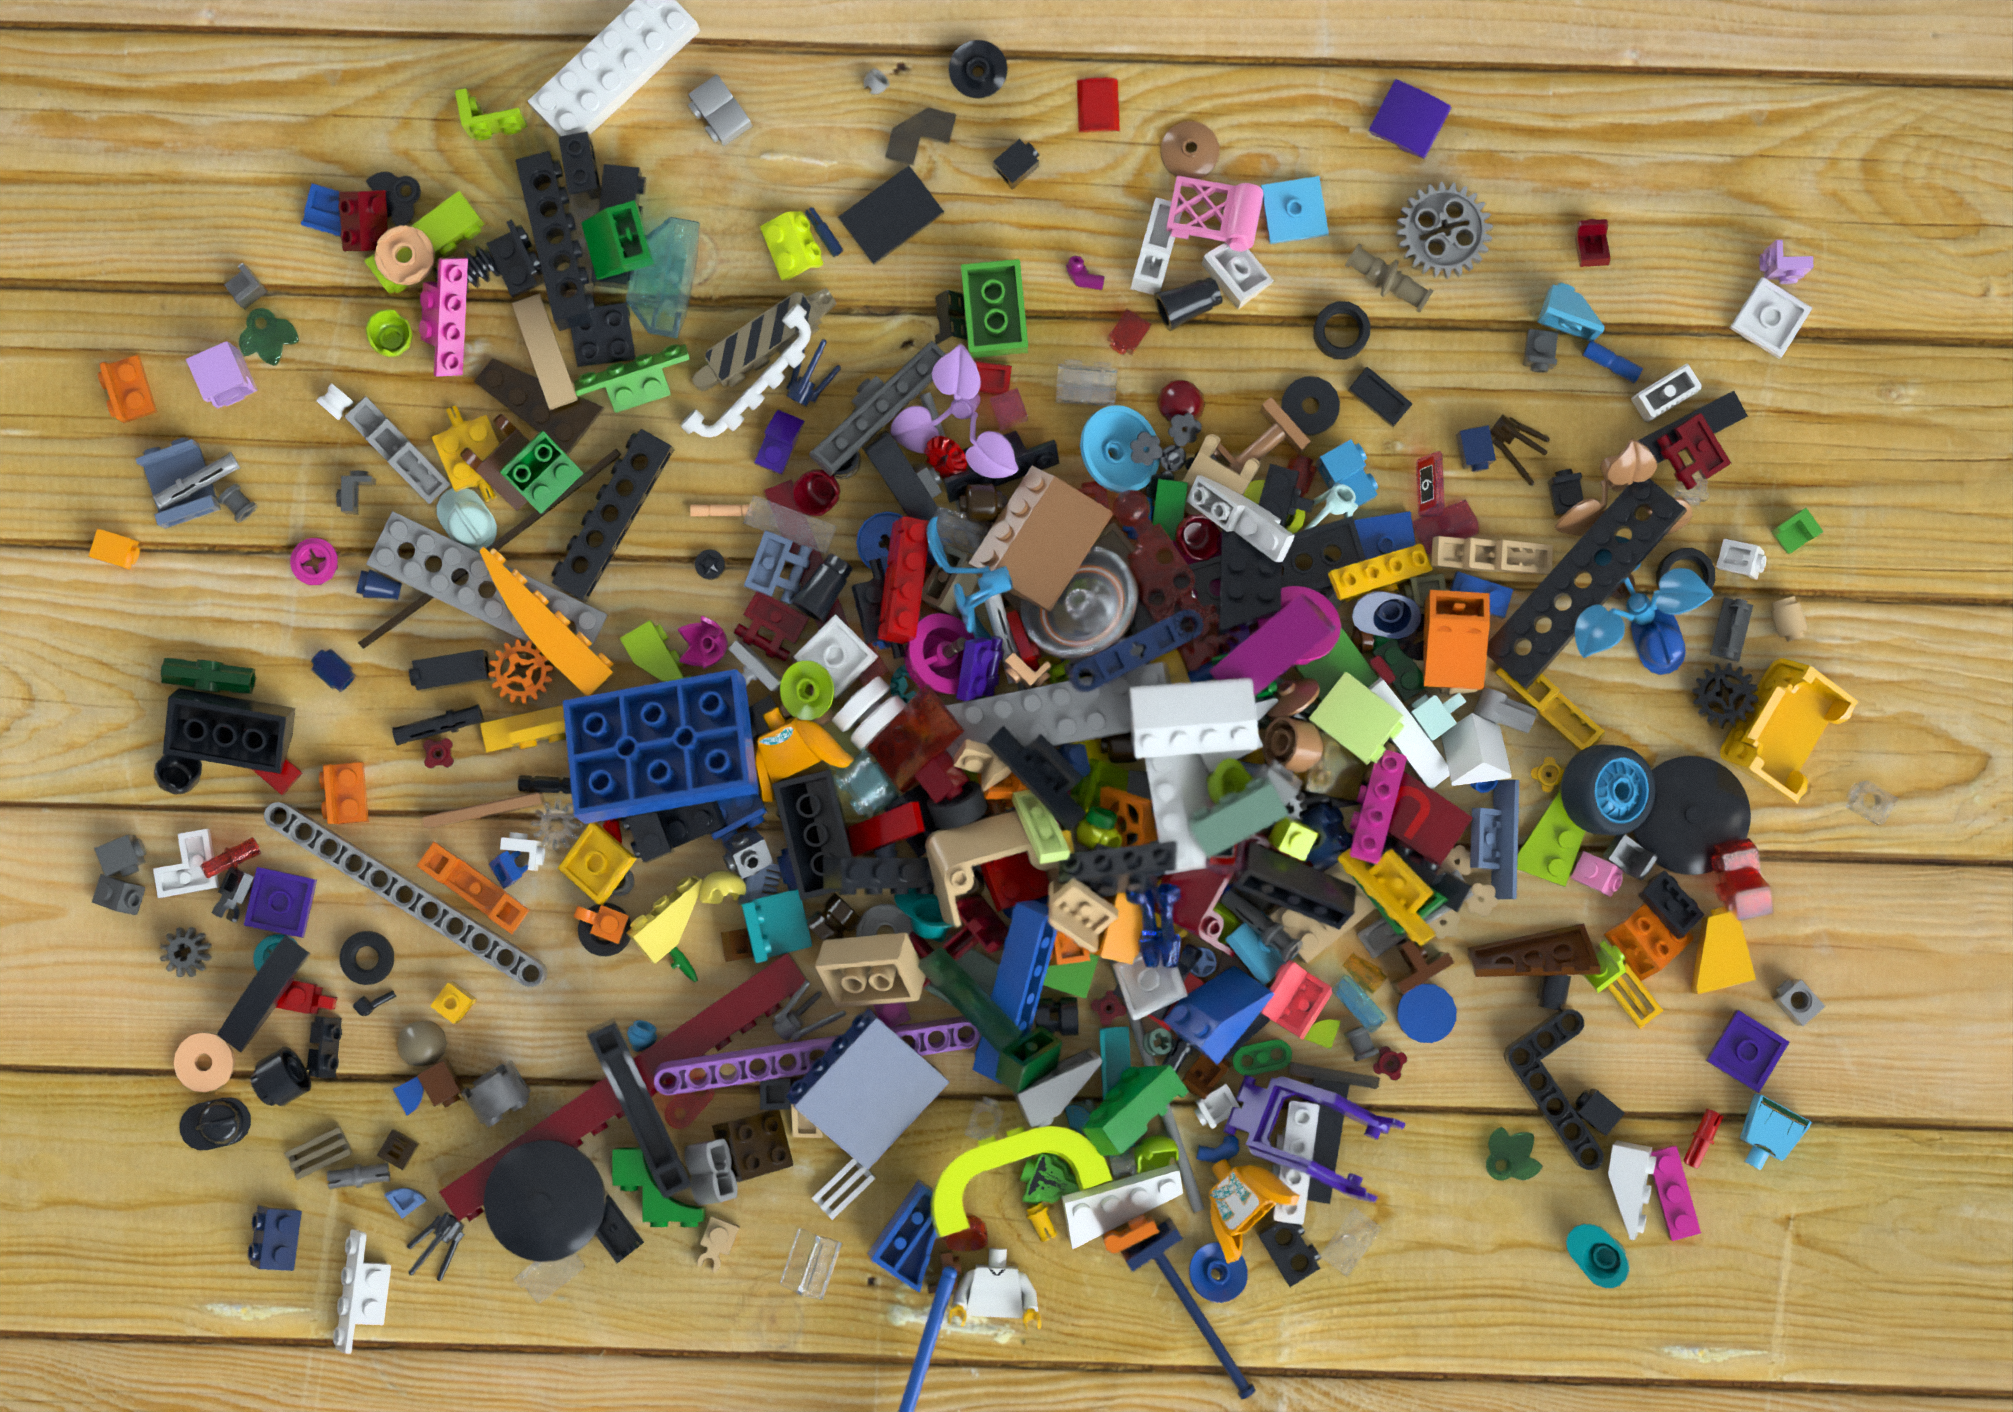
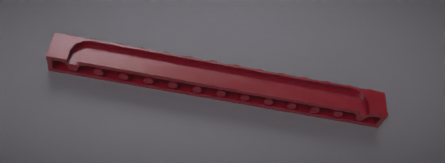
[439,953,807,1222]

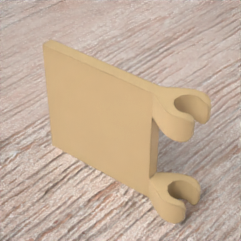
[1182,434,1261,532]

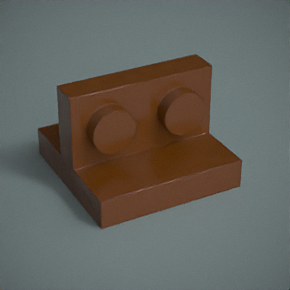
[1391,939,1455,994]

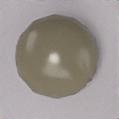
[397,1021,447,1066]

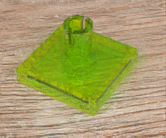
[1071,758,1128,819]

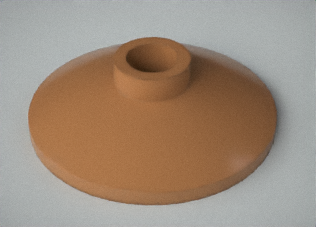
[1161,121,1220,179]
[1266,678,1320,719]

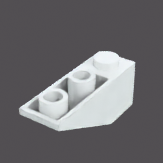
[1608,1140,1656,1240]

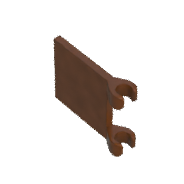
[460,414,530,511]

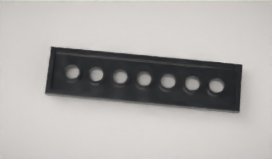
[1487,478,1687,690]
[1134,516,1366,633]

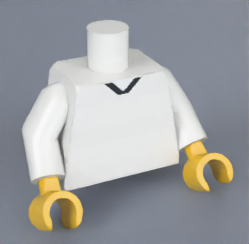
[947,1248,1041,1330]

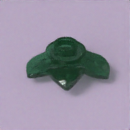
[239,308,299,366]
[1486,1127,1543,1181]

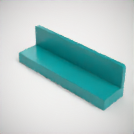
[1099,1026,1135,1147]

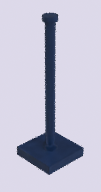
[1121,1217,1256,1400]

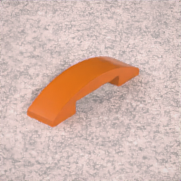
[417,842,530,934]

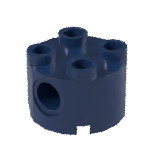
[1297,803,1353,872]

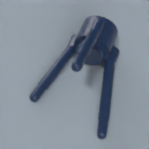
[786,339,841,407]

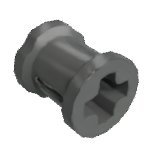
[217,483,258,523]
[1344,1024,1379,1062]

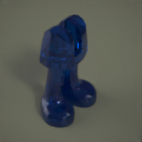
[1125,883,1181,968]

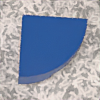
[393,1077,424,1116]

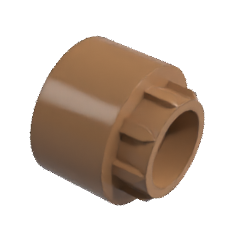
[1262,717,1323,773]

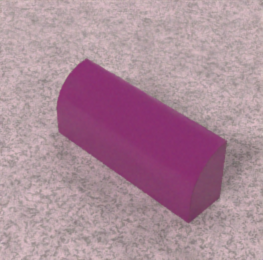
[1209,594,1336,696]

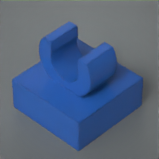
[489,850,528,889]

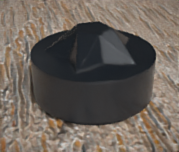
[695,549,725,580]

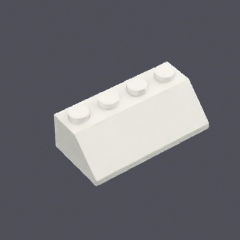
[1130,678,1258,758]
[1145,753,1218,874]

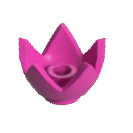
[678,615,728,669]

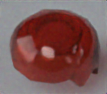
[942,1213,988,1251]

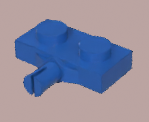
[1450,571,1514,618]

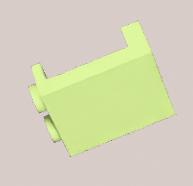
[1309,672,1405,765]

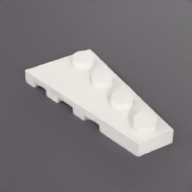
[1062,1164,1183,1249]

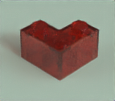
[1712,838,1773,921]

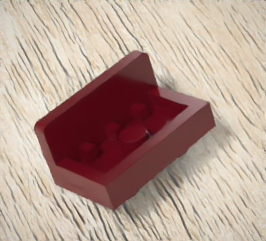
[339,190,388,251]

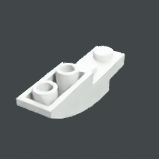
[1186,475,1295,562]

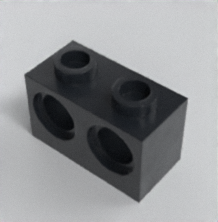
[1257,1221,1321,1287]

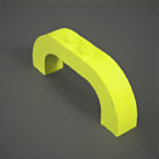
[931,1126,1112,1238]

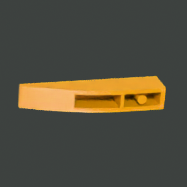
[480,547,615,696]

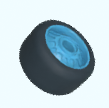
[1561,745,1655,835]

